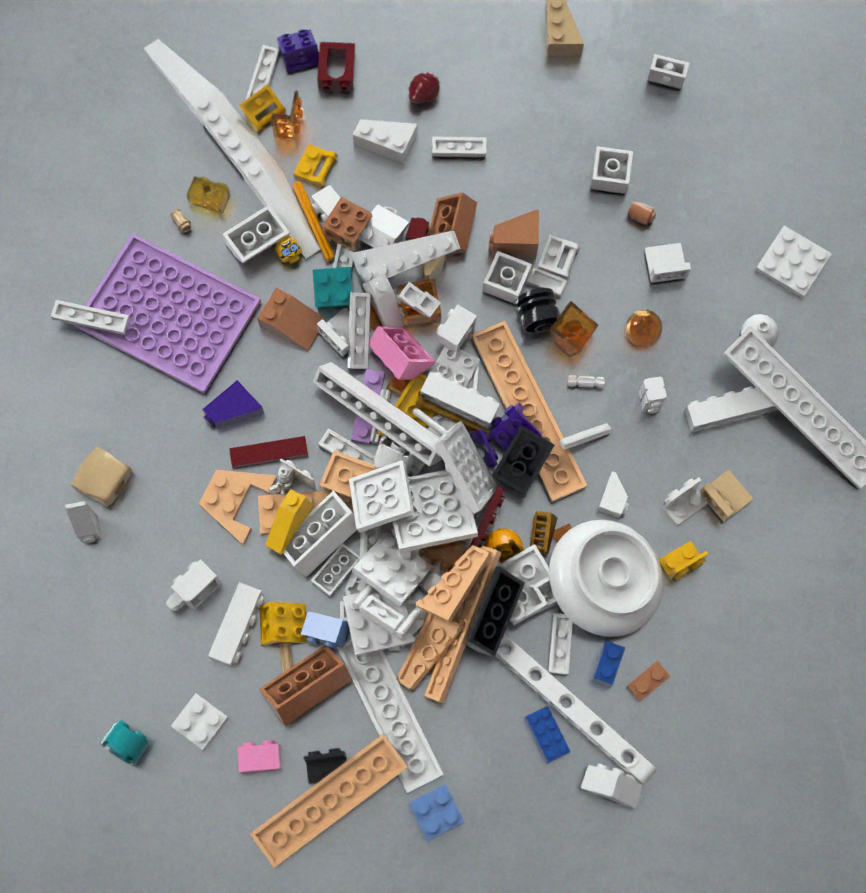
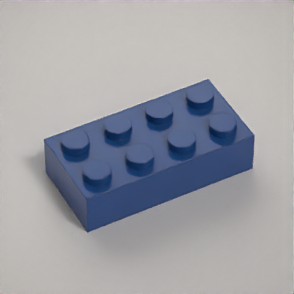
[525,706,571,764]

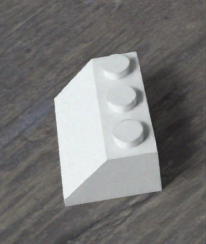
[223,205,290,263]

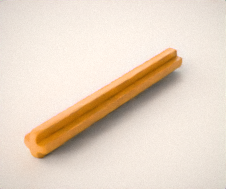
[293,181,335,262]

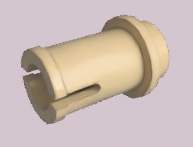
[170,209,191,233]

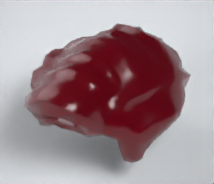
[408,71,440,103]

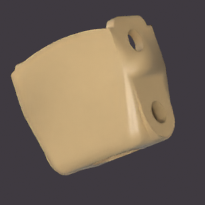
[70,447,132,507]

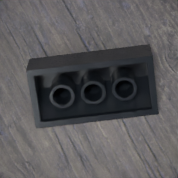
[466,566,525,657]

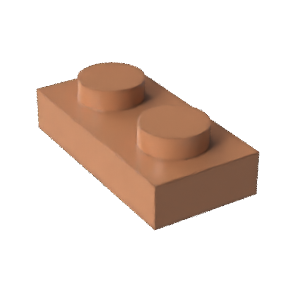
[627,661,670,702]

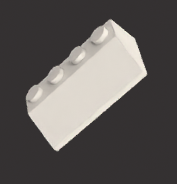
[283,491,356,577]

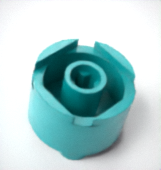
[100,720,149,766]

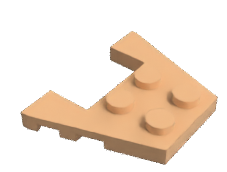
[199,470,277,545]

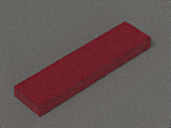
[229,436,308,468]

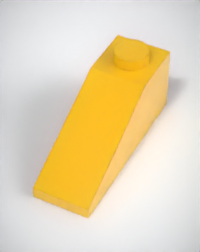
[265,489,313,555]

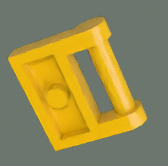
[238,84,286,132]
[293,144,338,187]

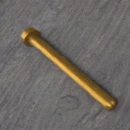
[414,395,492,438]

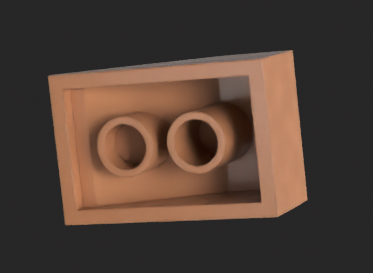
[257,288,326,351]

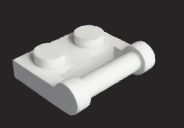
[537,235,580,280]

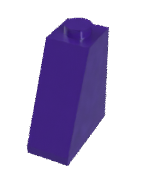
[202,380,264,428]

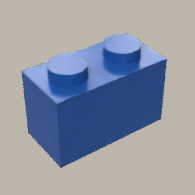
[591,640,626,688]

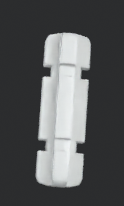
[568,375,605,388]

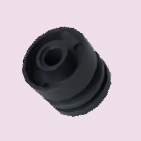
[516,288,562,333]

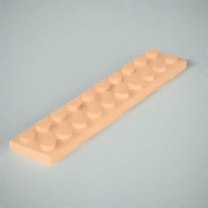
[471,321,587,502]

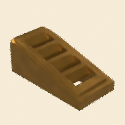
[530,511,558,554]

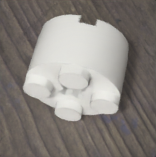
[374,435,416,474]

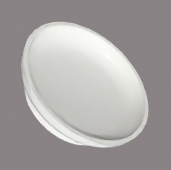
[549,520,663,637]

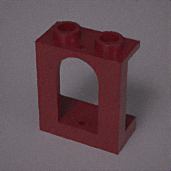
[317,42,356,91]

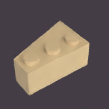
[545,0,584,55]

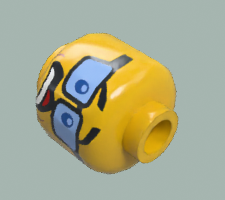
[275,236,302,264]

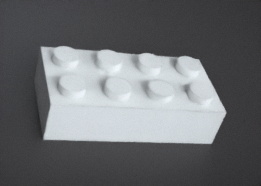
[311,543,360,598]

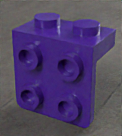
[489,402,542,450]

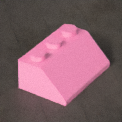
[369,326,436,380]

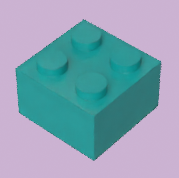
[312,267,354,309]

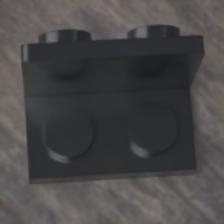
[304,748,347,784]

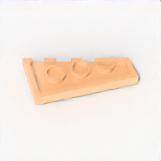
[415,545,491,623]
[396,613,465,690]

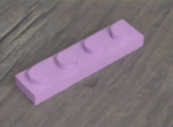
[351,369,385,445]

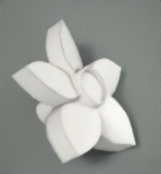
[270,481,292,496]

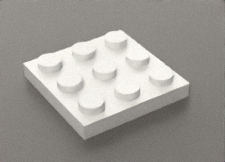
[755,225,832,299]
[349,460,414,533]
[352,532,433,607]
[343,589,414,656]

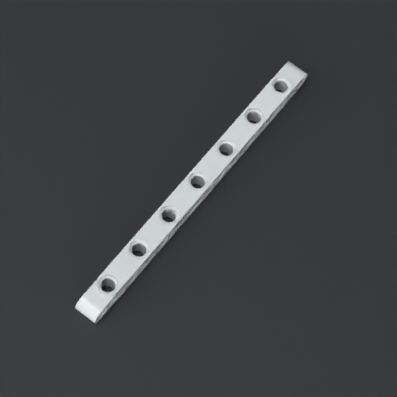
[418,571,657,786]

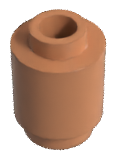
[627,202,656,226]

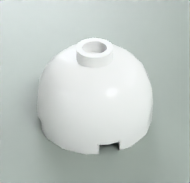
[740,314,779,347]

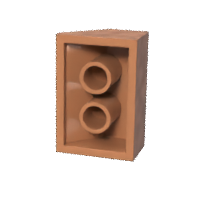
[428,192,477,254]

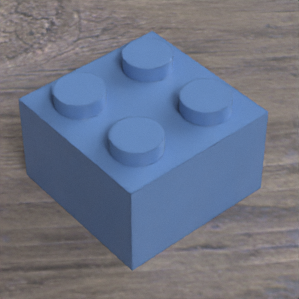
[409,784,464,842]

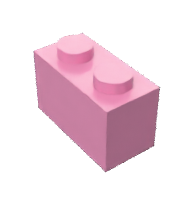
[237,740,282,774]

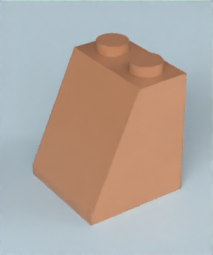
[489,210,539,259]

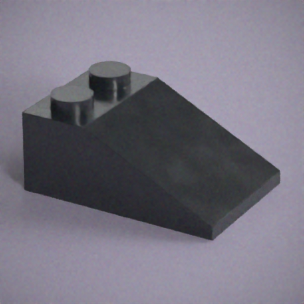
[492,425,555,496]

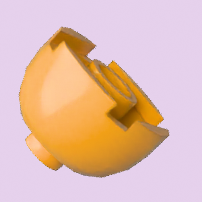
[484,528,524,564]

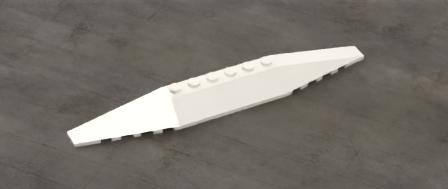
[144,39,321,260]

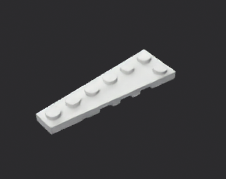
[351,231,461,288]

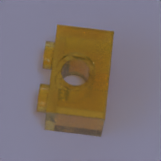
[186,176,231,214]

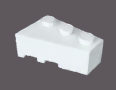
[353,119,417,164]

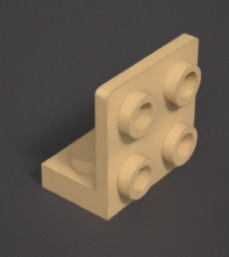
[700,470,753,522]

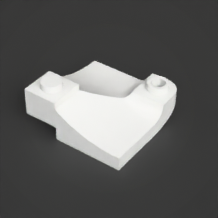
[490,544,558,625]

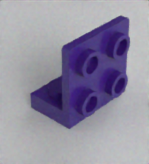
[277,29,319,72]

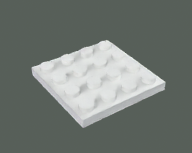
[434,421,498,514]
[392,470,478,553]

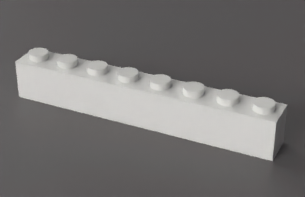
[312,362,442,466]

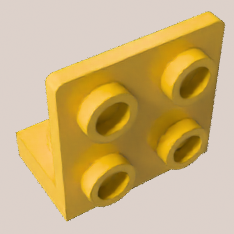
[658,541,709,581]
[260,602,307,646]

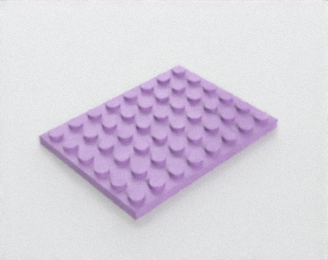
[74,233,261,394]

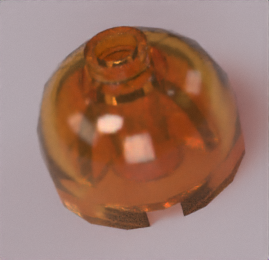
[625,309,662,348]

